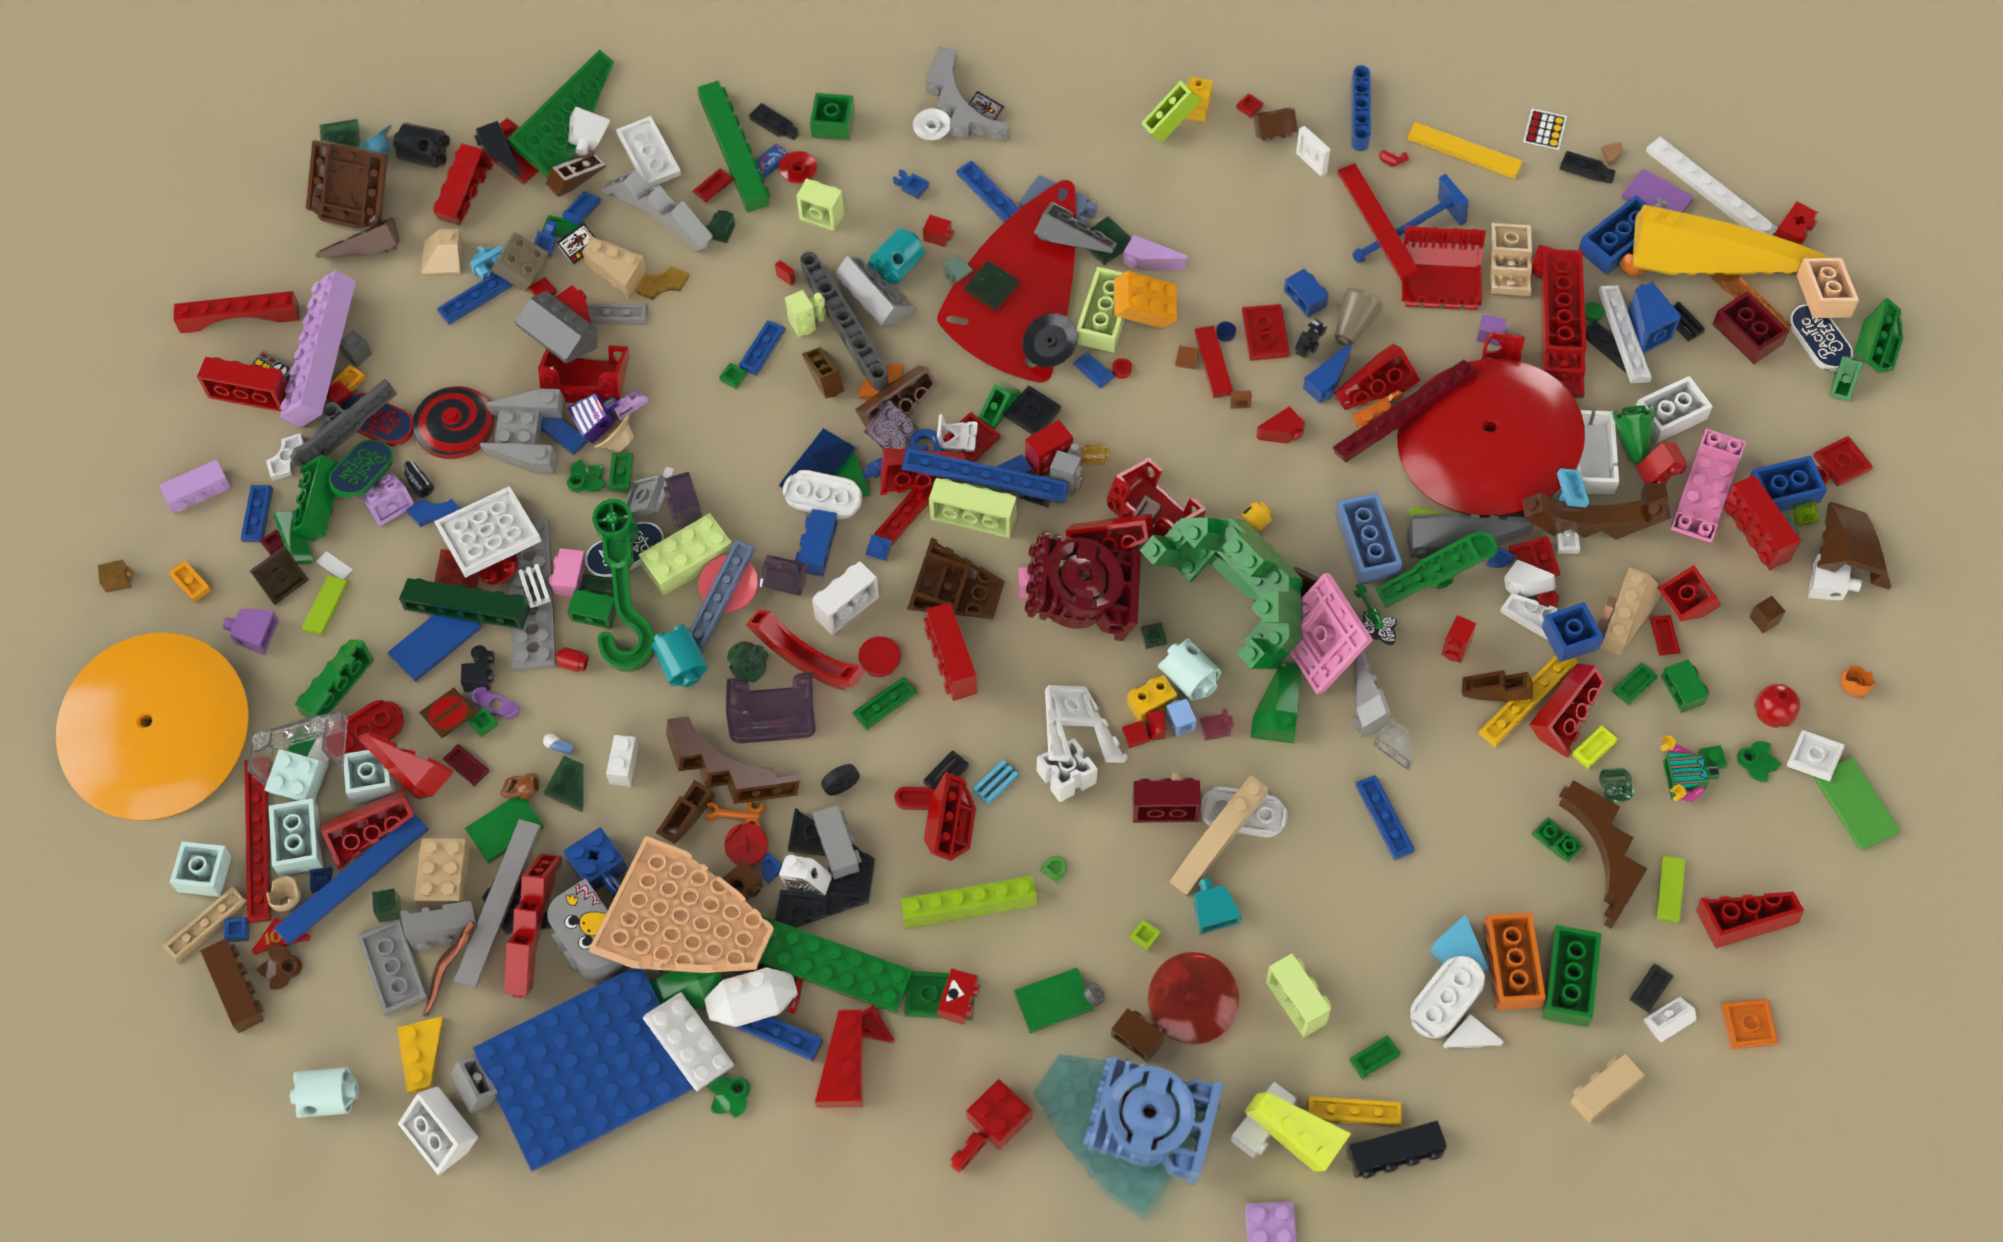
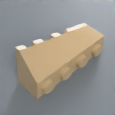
[1600,567,1663,656]

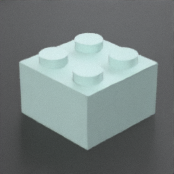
[265,749,328,801]
[343,750,395,804]
[170,841,232,897]

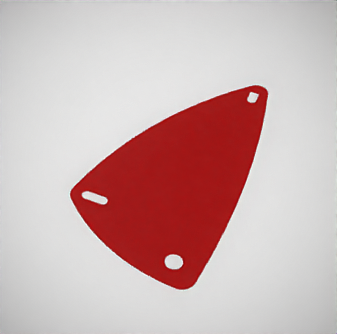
[937,180,1076,383]

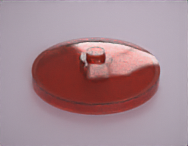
[1147,952,1239,1045]

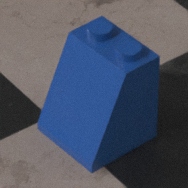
[1628,281,1681,354]

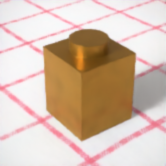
[98,560,133,593]

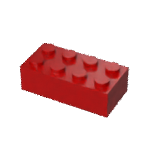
[197,356,288,412]
[1724,475,1801,570]
[923,602,977,701]

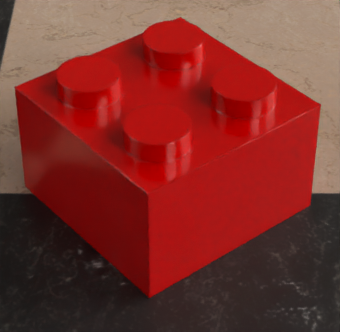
[1025,419,1073,476]
[966,1078,1032,1150]

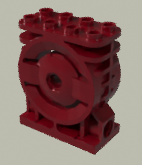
[1025,531,1141,641]

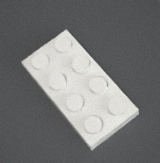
[616,116,681,187]
[643,992,734,1092]

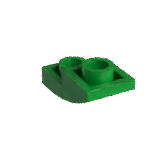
[1531,817,1583,862]

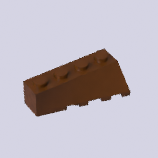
[855,365,937,445]

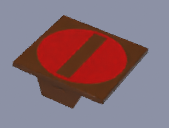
[419,687,477,738]

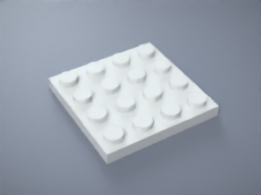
[434,486,541,577]

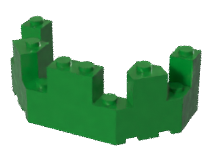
[1140,517,1303,670]

